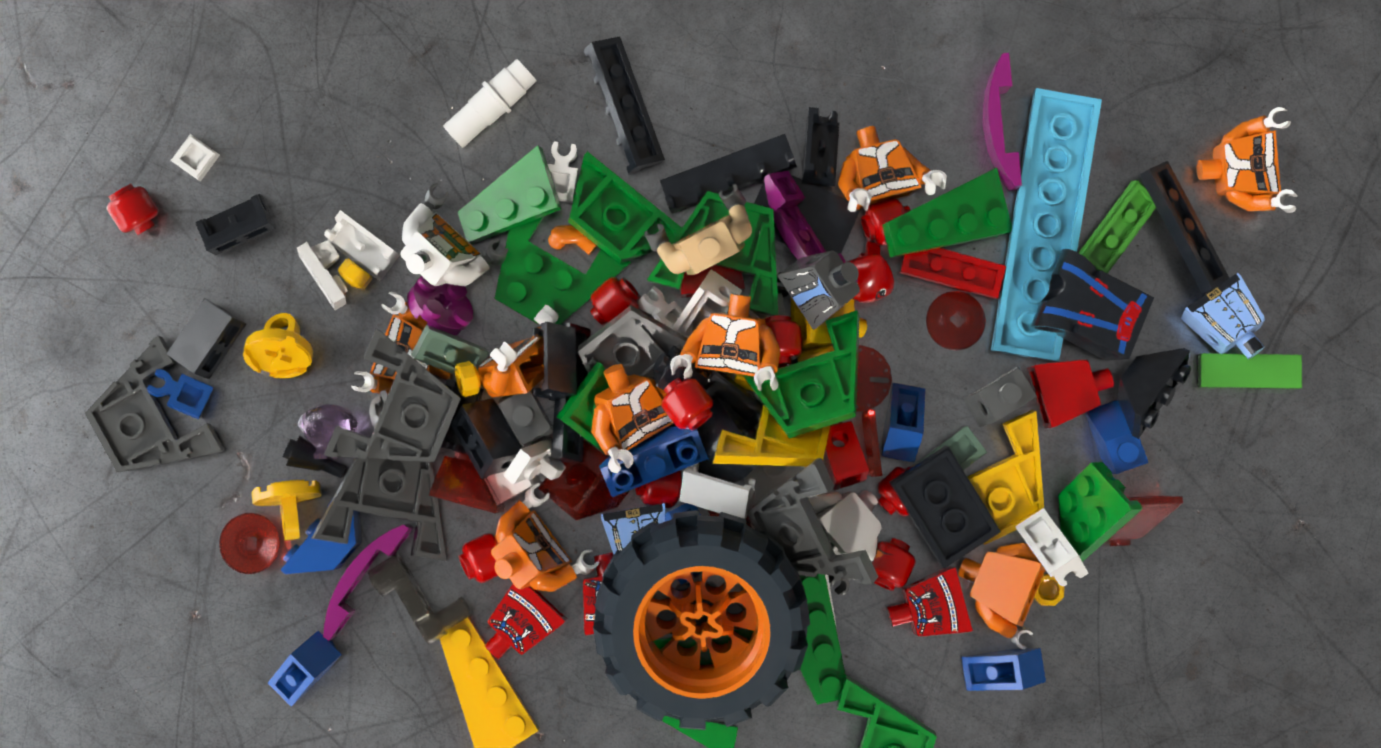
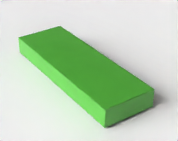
[1079,180,1156,274]
[1198,353,1302,389]

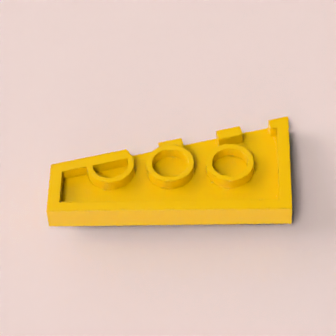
[438,614,539,748]

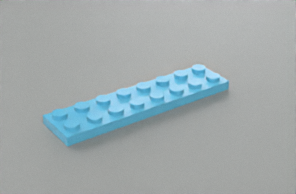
[991,88,1102,362]

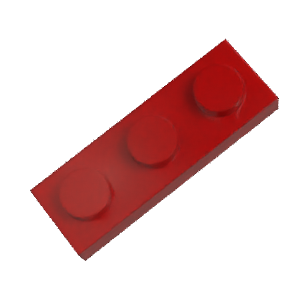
[899,248,1006,299]

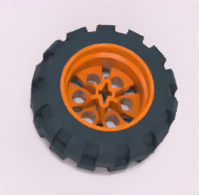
[593,510,810,730]

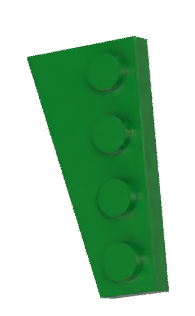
[882,167,1012,258]
[799,574,846,705]

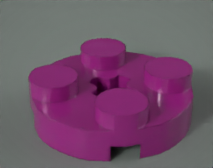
[407,275,473,336]

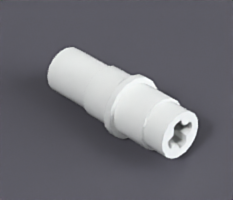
[443,59,537,148]

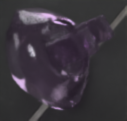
[298,404,358,459]

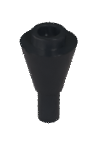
[282,436,347,478]

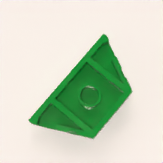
[568,151,682,264]
[1058,462,1143,562]

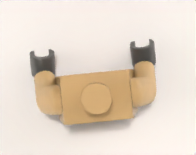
[644,184,752,275]

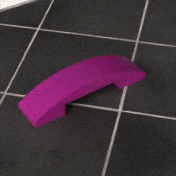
[983,53,1022,191]
[764,171,858,283]
[323,524,414,641]

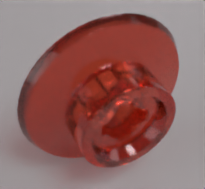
[926,291,986,351]
[219,513,280,574]

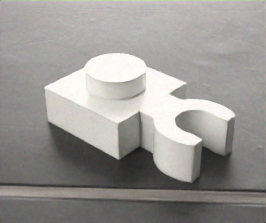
[548,141,579,203]
[638,286,683,328]

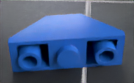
[599,427,708,497]
[281,500,362,574]

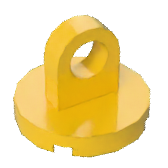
[243,313,313,378]
[251,480,322,541]

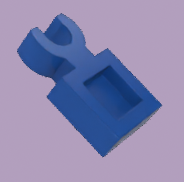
[147,369,214,420]

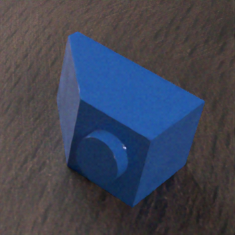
[881,383,925,463]
[1085,400,1149,474]
[268,631,342,707]
[962,648,1046,691]

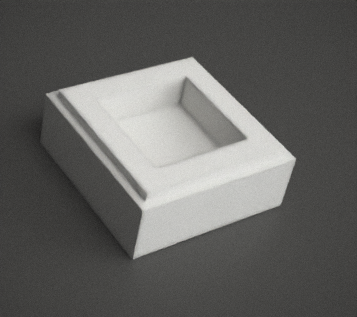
[171,134,220,181]

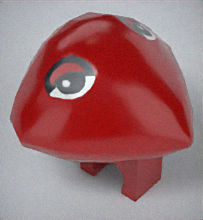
[847,241,895,303]

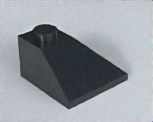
[697,396,757,483]

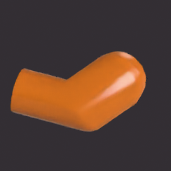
[548,225,598,255]

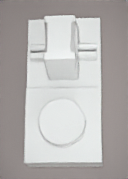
[297,240,348,310]
[503,438,566,484]

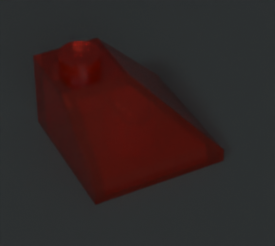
[538,439,629,521]
[429,451,505,514]
[1108,495,1183,546]

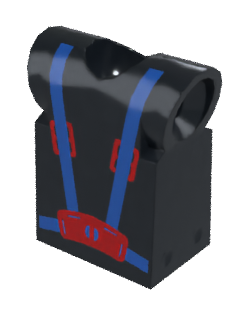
[1030,249,1154,361]

